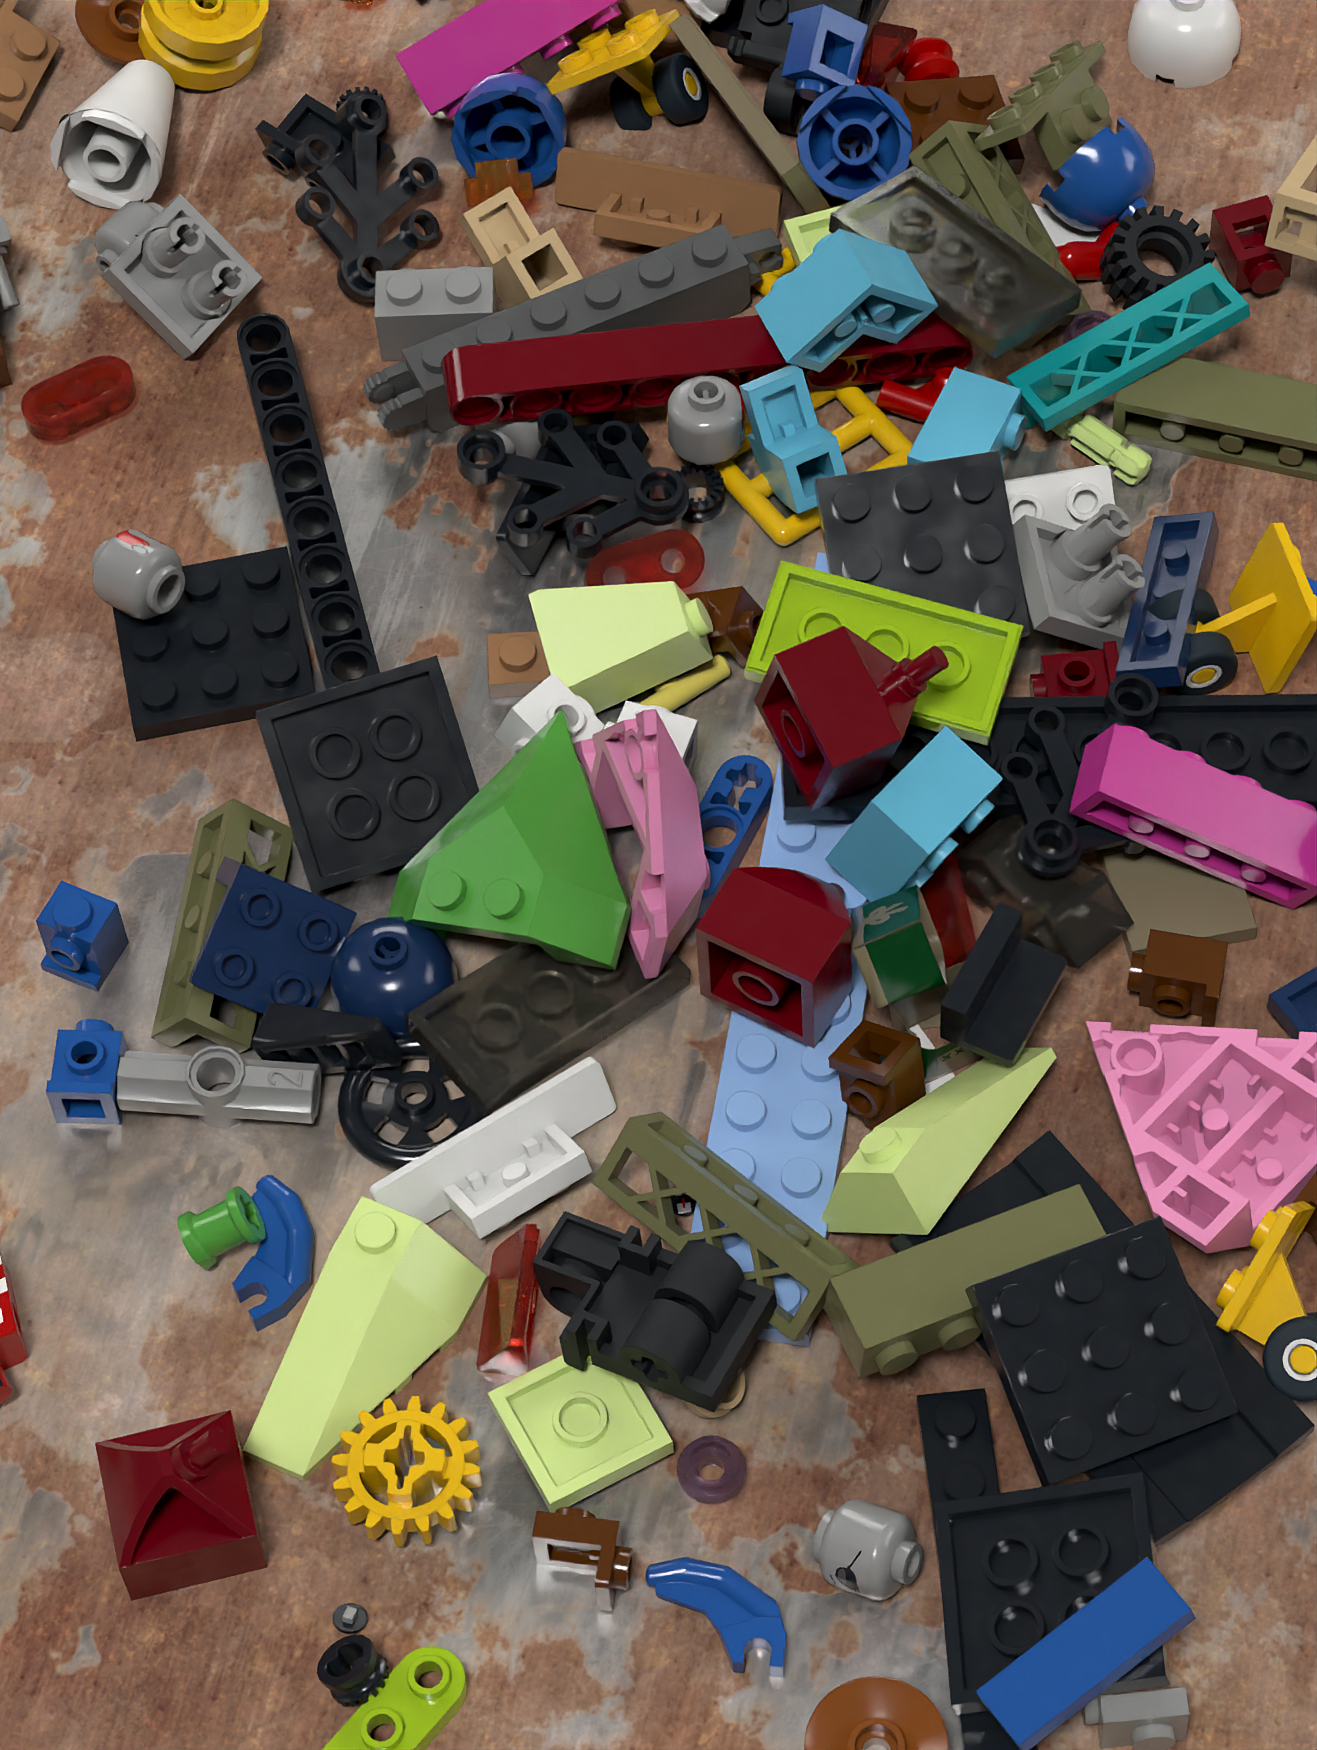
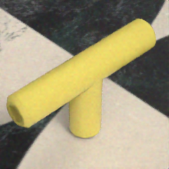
[639,655,731,712]

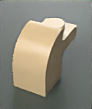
[457,186,583,308]

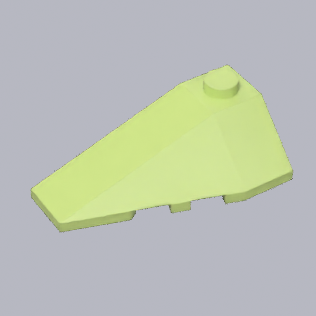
[821,1047,1057,1235]
[243,1196,488,1482]

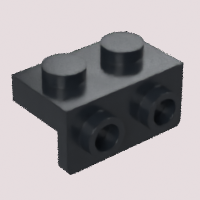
[255,93,396,188]

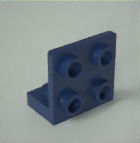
[189,856,357,1014]

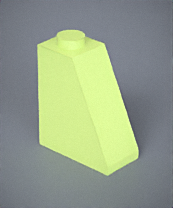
[528,581,713,714]

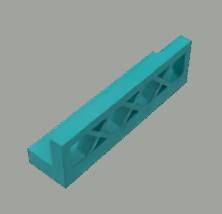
[1006,262,1250,432]

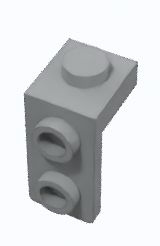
[1081,1687,1190,1750]

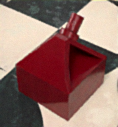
[754,626,949,811]
[695,867,852,1049]
[95,1410,268,1601]

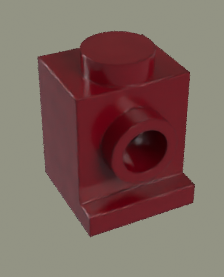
[1209,195,1293,294]
[1029,641,1119,697]

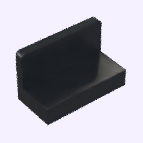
[940,902,1067,1067]

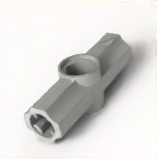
[117,1045,321,1128]

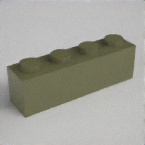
[1112,356,1317,482]
[824,1184,1107,1379]

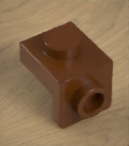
[685,586,764,669]
[532,1507,633,1611]

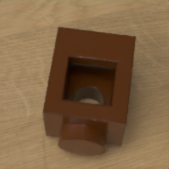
[1127,929,1228,1027]
[828,1020,926,1130]

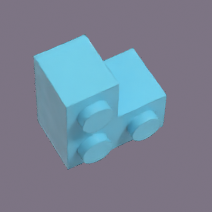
[754,229,938,372]
[825,726,1003,902]

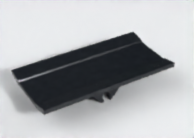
[890,1130,1315,1547]

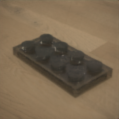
[829,165,1082,359]
[405,932,691,1117]

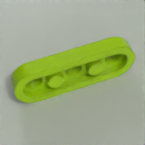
[322,1646,467,1750]

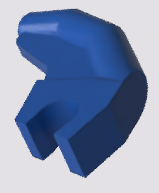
[232,1175,314,1332]
[645,1557,787,1678]

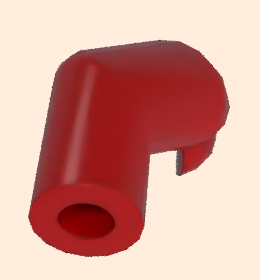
[1056,222,1119,280]
[876,367,954,422]

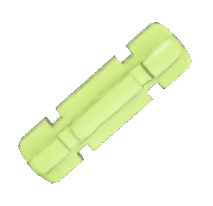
[1050,399,1152,485]

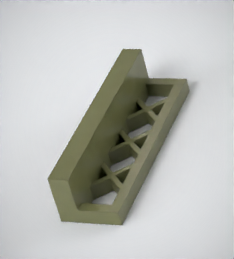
[908,120,1095,349]
[151,798,293,1054]
[592,1112,861,1342]

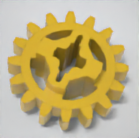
[331,1396,483,1547]

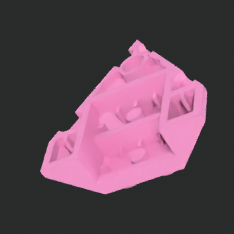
[574,709,711,979]
[1085,1021,1317,1254]

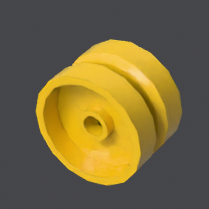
[138,0,268,91]

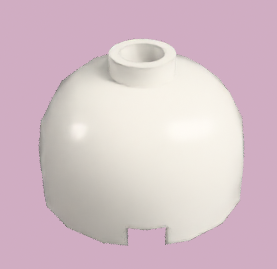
[1127,0,1241,89]

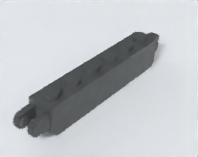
[363,223,783,432]

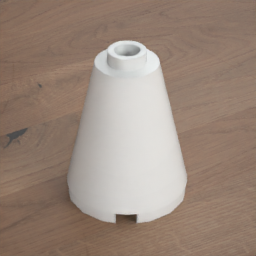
[50,60,175,210]

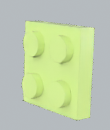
[487,1355,674,1513]

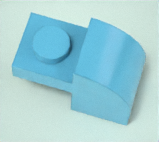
[739,364,847,514]

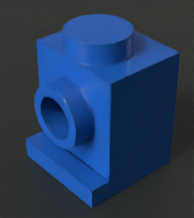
[781,4,868,101]
[36,881,129,993]
[46,1019,129,1125]

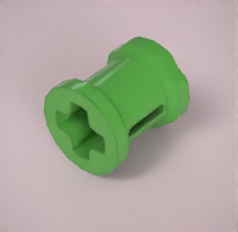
[177,1186,266,1269]

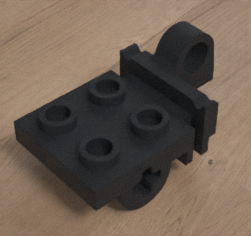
[727,0,874,136]
[532,1211,777,1412]

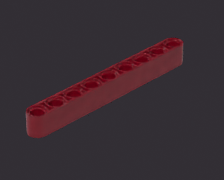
[441,296,974,426]

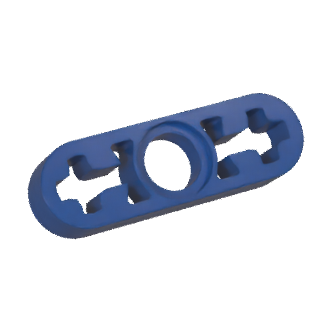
[697,755,774,918]

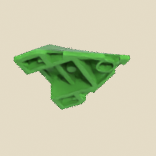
[387,709,632,970]

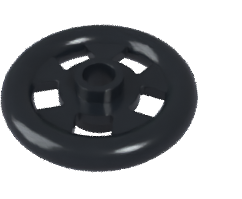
[337,1033,494,1171]

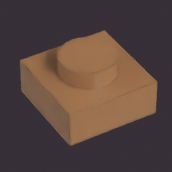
[487,631,550,699]

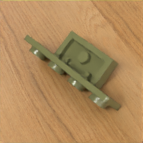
[975,40,1112,171]

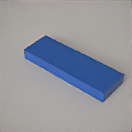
[975,1557,1196,1750]

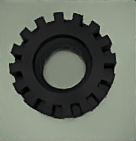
[1099,205,1215,310]

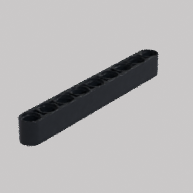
[237,313,380,689]

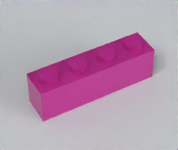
[395,0,624,120]
[1069,723,1317,910]

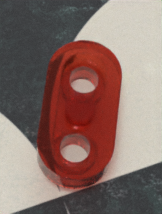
[21,355,136,441]
[583,529,705,590]

